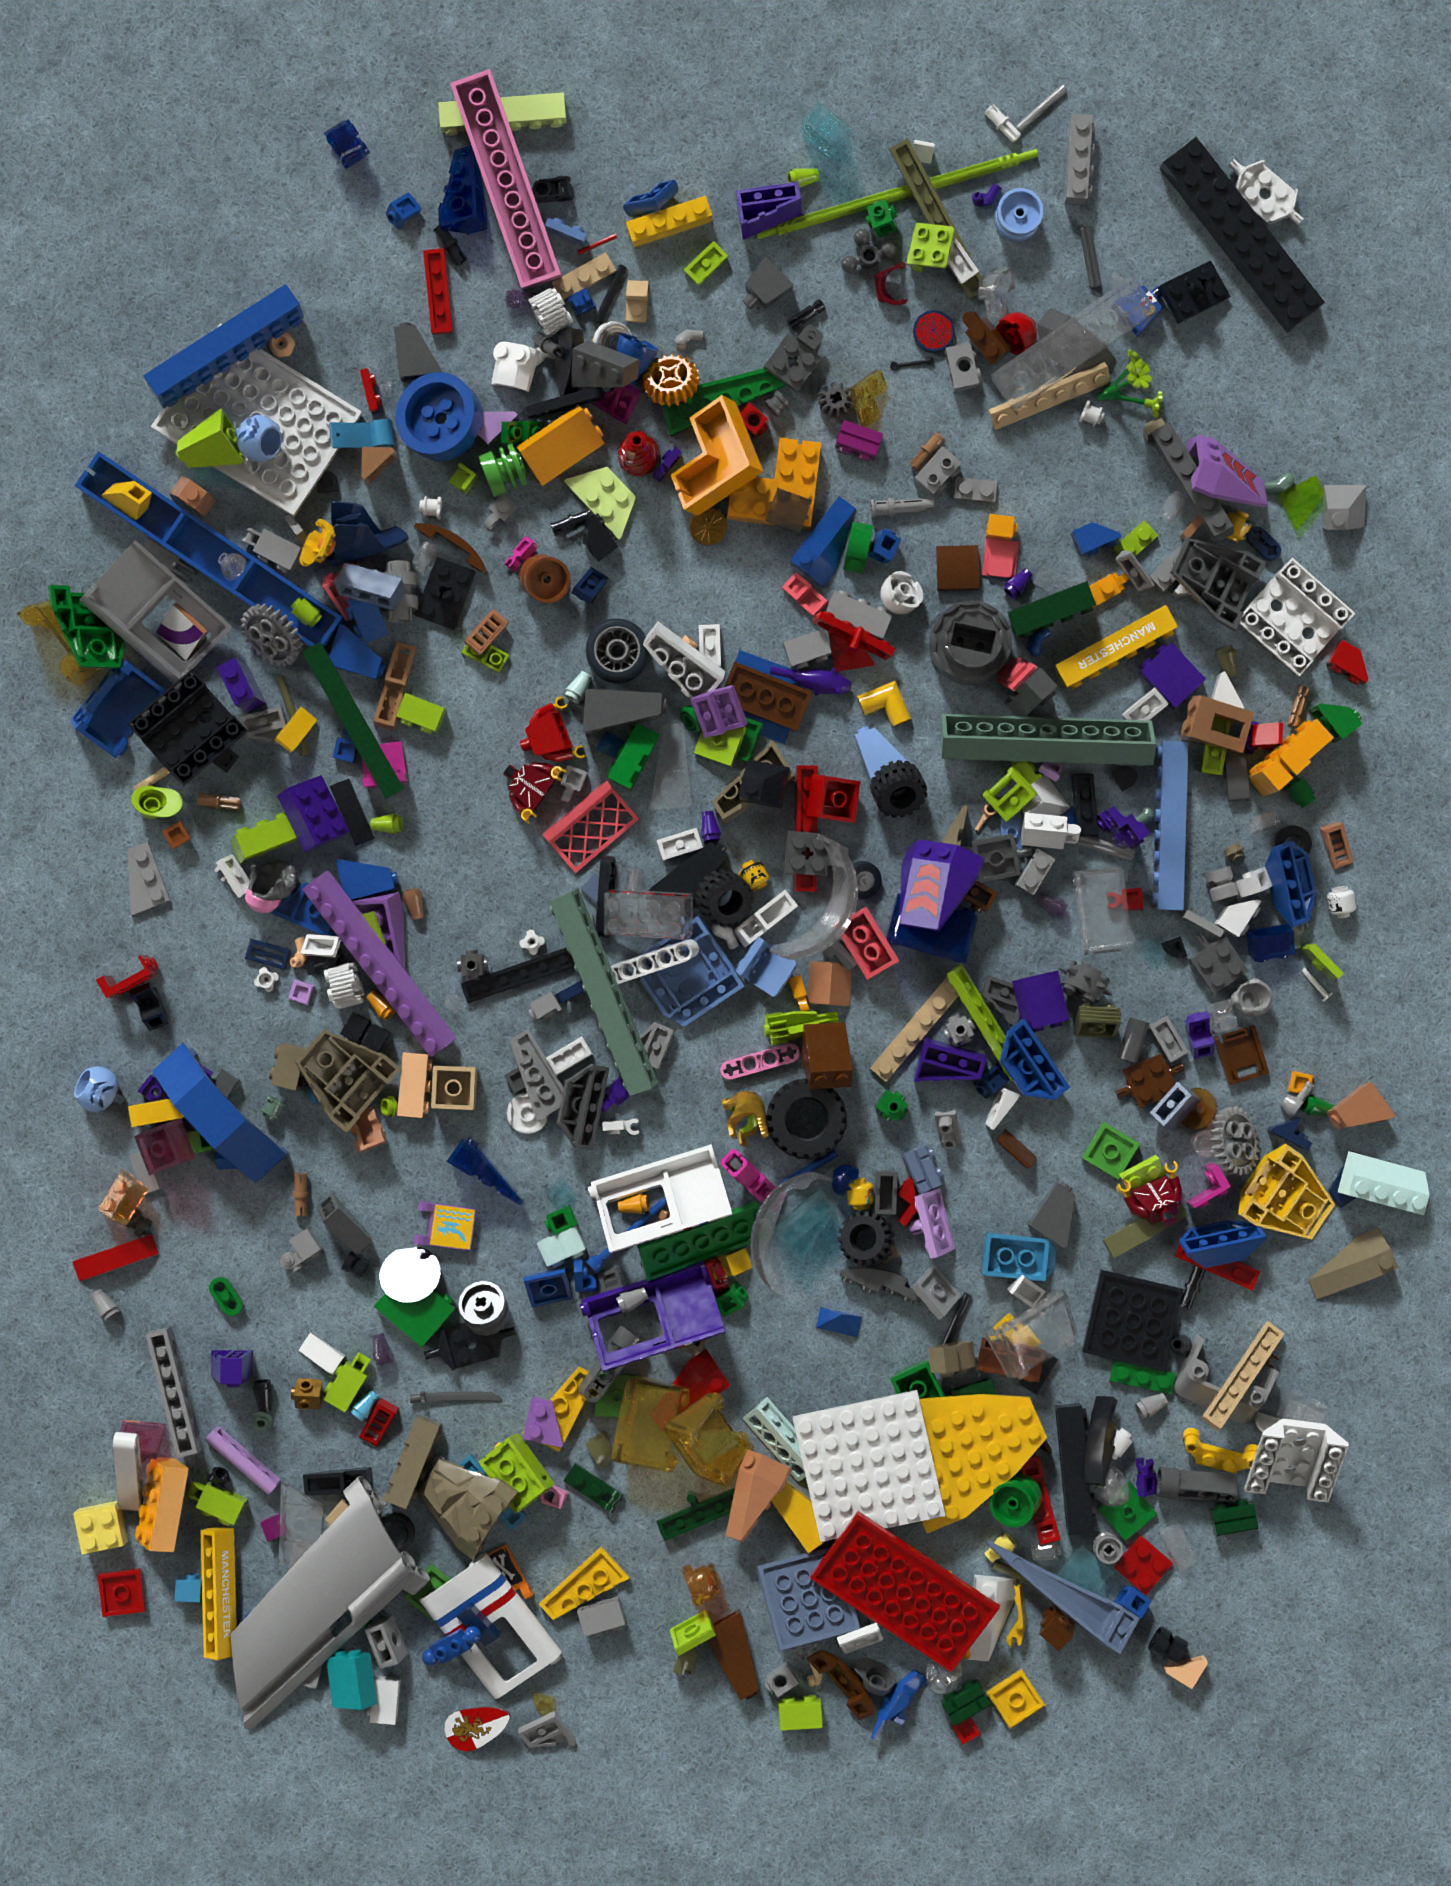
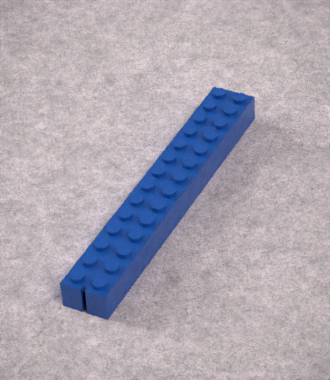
[74,451,345,649]

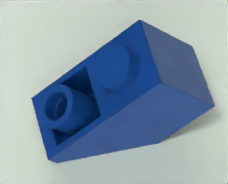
[1071,522,1122,557]

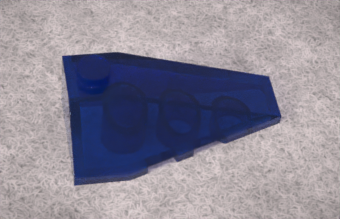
[438,145,488,234]
[447,1137,524,1205]

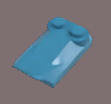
[981,1232,1056,1281]

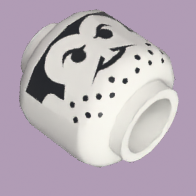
[1327,886,1356,918]

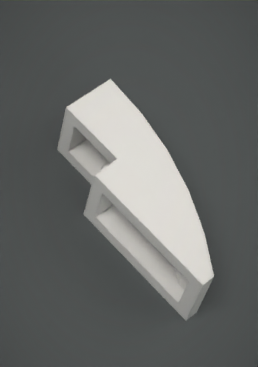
[733,890,798,948]

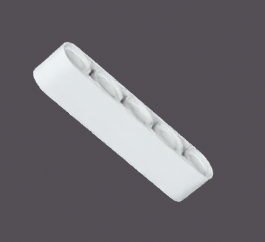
[611,939,699,984]
[113,1432,144,1511]

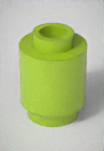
[291,597,322,628]

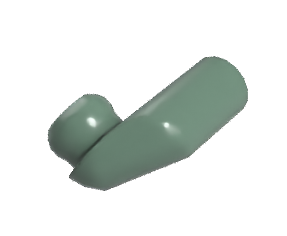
[1265,473,1295,492]
[1125,808,1154,826]

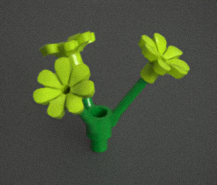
[1097,349,1163,419]

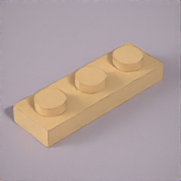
[552,252,616,301]

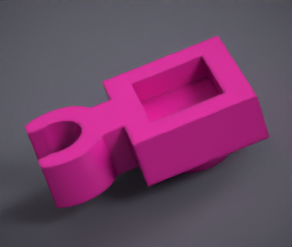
[504,536,539,572]

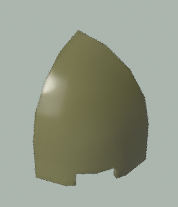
[585,1431,613,1470]
[673,1647,698,1675]

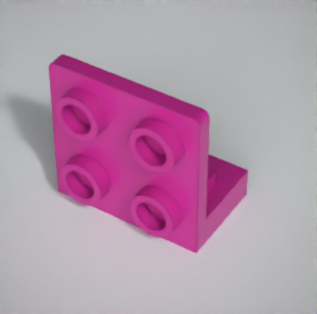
[361,741,408,789]
[1186,1162,1231,1209]

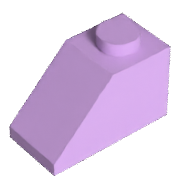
[477,412,519,448]

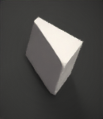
[913,140,935,164]

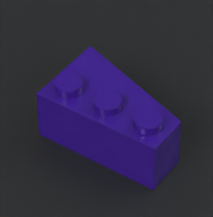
[736,182,802,240]
[913,1038,986,1082]
[211,1350,253,1388]

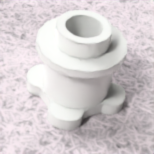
[1078,400,1105,427]
[419,496,442,519]

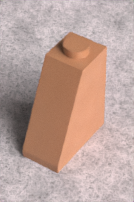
[170,476,216,517]
[1326,1081,1396,1130]

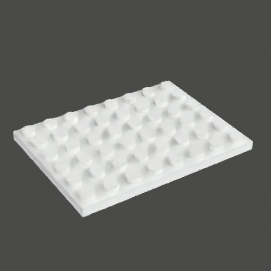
[151,324,362,517]

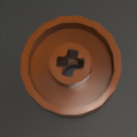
[519,554,571,603]

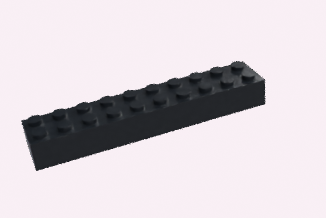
[1160,136,1325,333]

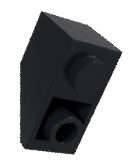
[583,511,618,562]

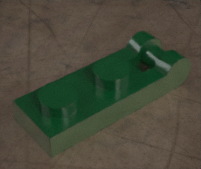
[563,1463,624,1513]

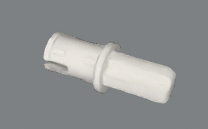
[984,104,1021,142]

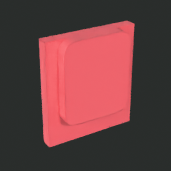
[982,538,1019,579]
[996,657,1038,692]

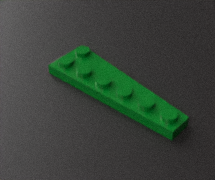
[662,368,786,436]

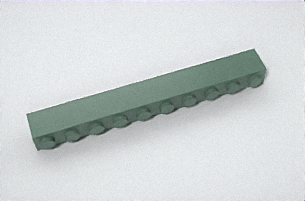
[549,888,659,1096]

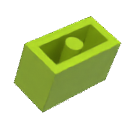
[396,693,446,735]
[778,1695,823,1731]

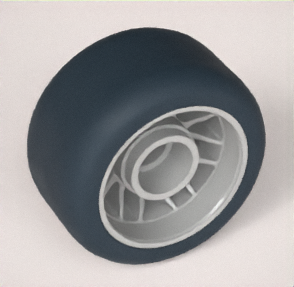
[586,618,649,683]

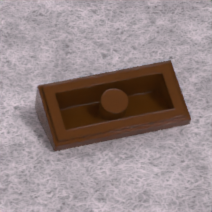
[996,1129,1036,1169]

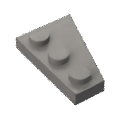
[128,842,171,916]

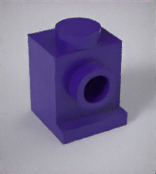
[137,1074,169,1102]

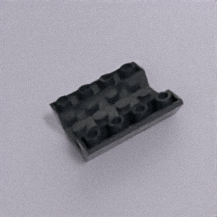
[127,669,248,786]

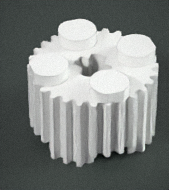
[528,288,574,337]
[324,962,364,1009]

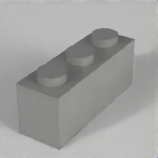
[826,590,893,640]

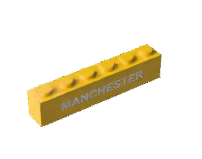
[1053,605,1178,690]
[200,1526,237,1660]

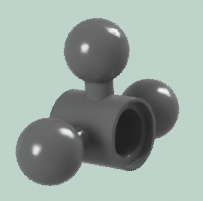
[841,229,897,273]

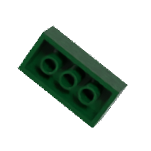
[1007,581,1096,638]

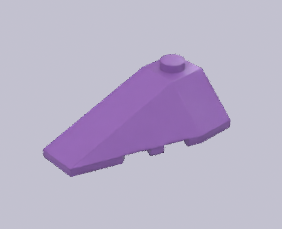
[352,892,405,970]

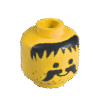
[1227,510,1252,542]
[738,859,769,892]

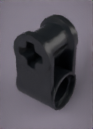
[532,176,573,203]

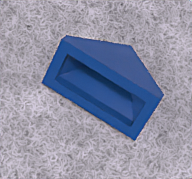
[816,1307,862,1337]

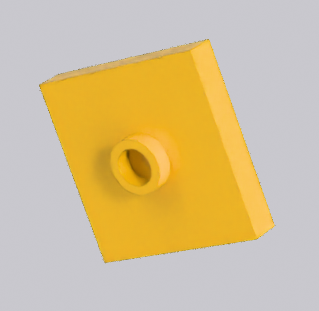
[986,1668,1045,1729]

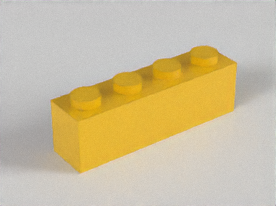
[626,195,712,248]

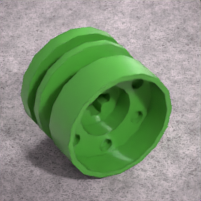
[478,443,527,497]

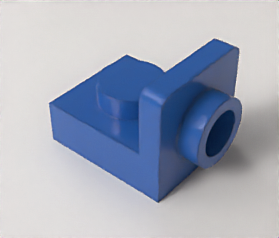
[386,192,422,230]
[574,1259,596,1292]

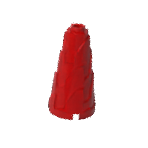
[618,430,660,476]

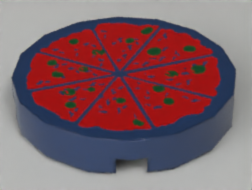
[913,310,955,353]

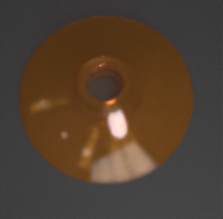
[1181,1088,1217,1130]

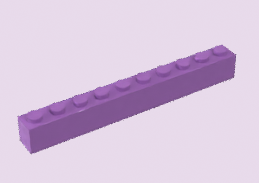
[302,870,456,1057]

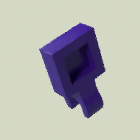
[601,1077,630,1112]
[1136,1458,1156,1497]

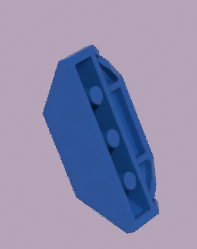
[1265,841,1317,928]
[1000,1019,1070,1100]
[1179,1220,1267,1268]

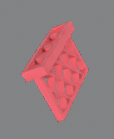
[542,780,639,873]

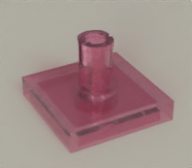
[119,1420,166,1463]

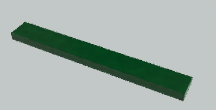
[302,642,404,799]

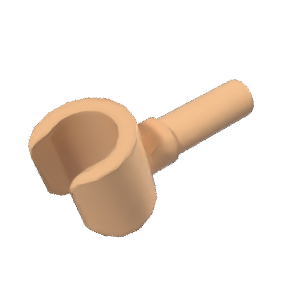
[975,803,996,832]

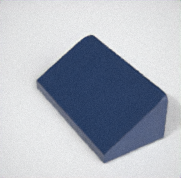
[456,1602,500,1646]

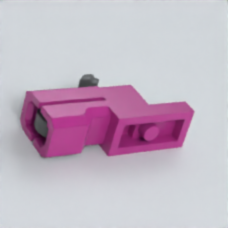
[721,1149,786,1211]

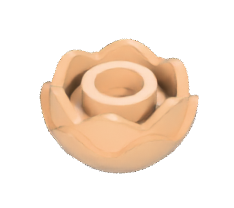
[268,332,295,358]

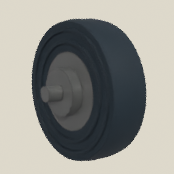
[844,861,882,899]

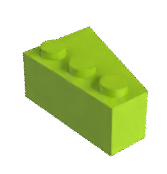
[230,812,298,865]

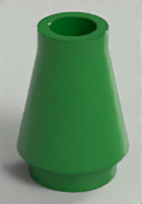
[1302,1095,1335,1116]

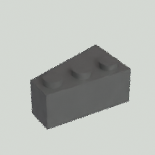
[571,340,639,387]

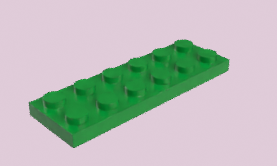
[637,1201,766,1281]

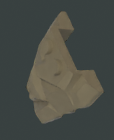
[418,1459,518,1560]

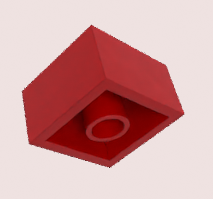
[806,774,861,823]

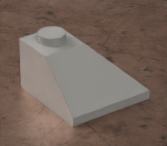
[1322,485,1366,530]

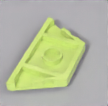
[564,467,636,540]

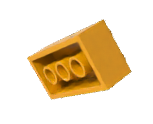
[135,1457,189,1552]

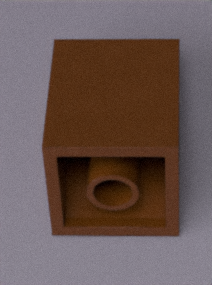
[801,1022,853,1089]

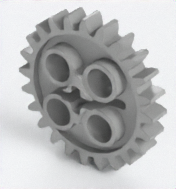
[240,604,303,667]
[1211,1106,1260,1176]

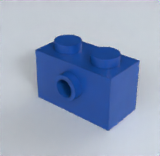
[346,598,389,644]

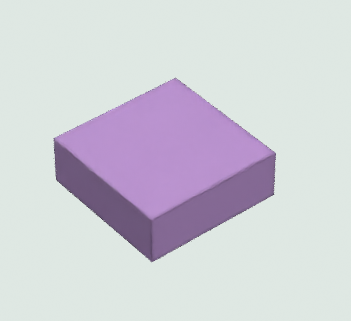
[1038,762,1064,782]
[288,979,315,1006]

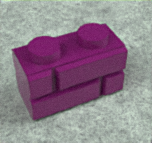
[835,420,883,462]

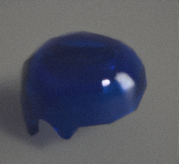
[831,1164,859,1197]

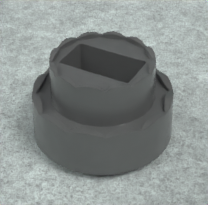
[929,600,1012,685]

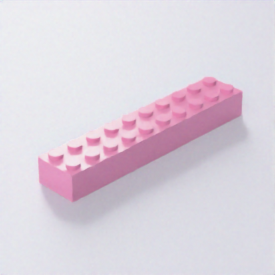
[450,69,562,291]

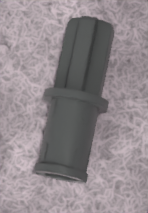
[532,332,563,359]

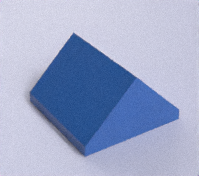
[523,1267,573,1307]

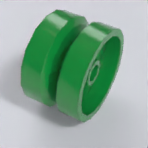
[989,1473,1042,1528]

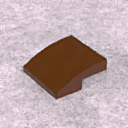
[936,545,979,591]

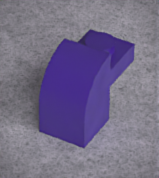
[1184,1011,1215,1059]

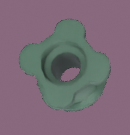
[260,1095,287,1121]

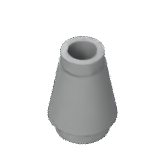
[616,1287,649,1313]
[91,1289,120,1321]
[1135,1393,1168,1419]

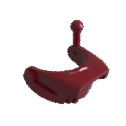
[874,262,908,305]
[704,1256,729,1293]

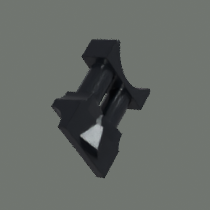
[305,952,344,976]

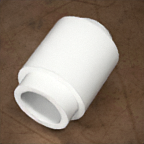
[1111,1428,1133,1460]

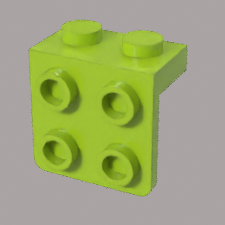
[907,223,955,272]

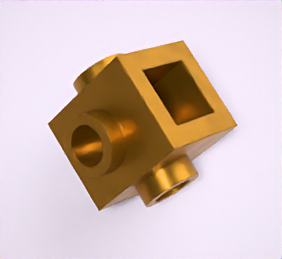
[291,1378,323,1410]

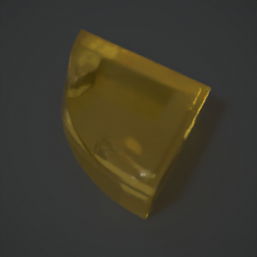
[533,1692,554,1716]

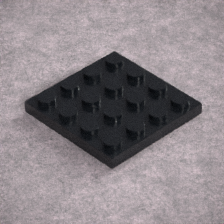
[1082,1269,1184,1371]

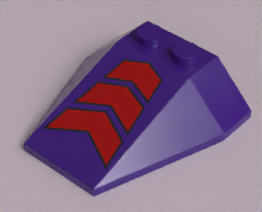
[900,840,985,931]

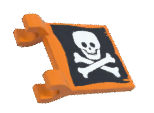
[488,1544,534,1600]

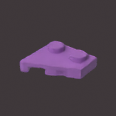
[523,1396,563,1447]

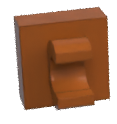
[162,820,192,850]

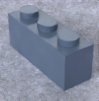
[334,563,406,611]

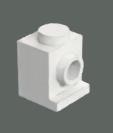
[1235,867,1272,898]

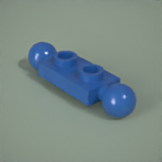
[422,1626,481,1666]

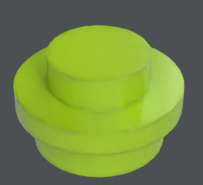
[380,1096,398,1117]

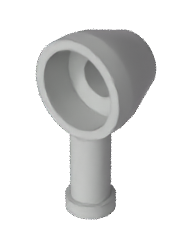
[1280,1081,1316,1118]

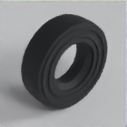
[1273,825,1312,855]

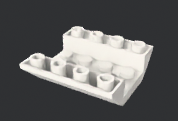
[1239,558,1356,676]
[1244,1419,1349,1503]

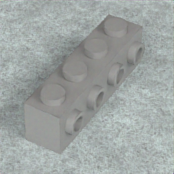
[1064,114,1096,205]

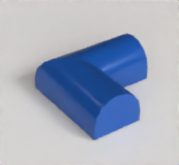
[623,180,678,217]

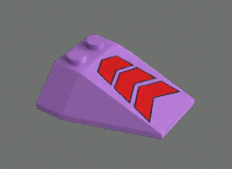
[1186,435,1267,508]

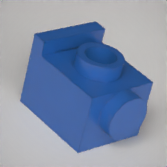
[868,529,901,564]
[1114,1586,1151,1619]

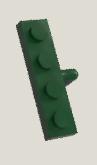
[656,1487,735,1541]

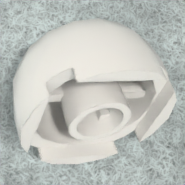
[880,571,923,615]

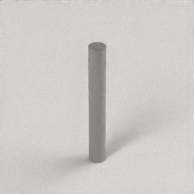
[1015,85,1067,133]

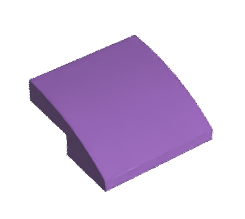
[691,685,747,738]

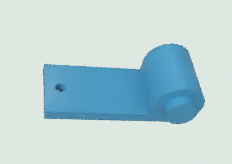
[329,419,395,449]

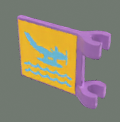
[414,1201,476,1251]

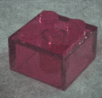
[134,1118,196,1176]

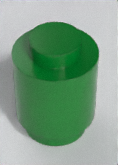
[1285,776,1316,808]

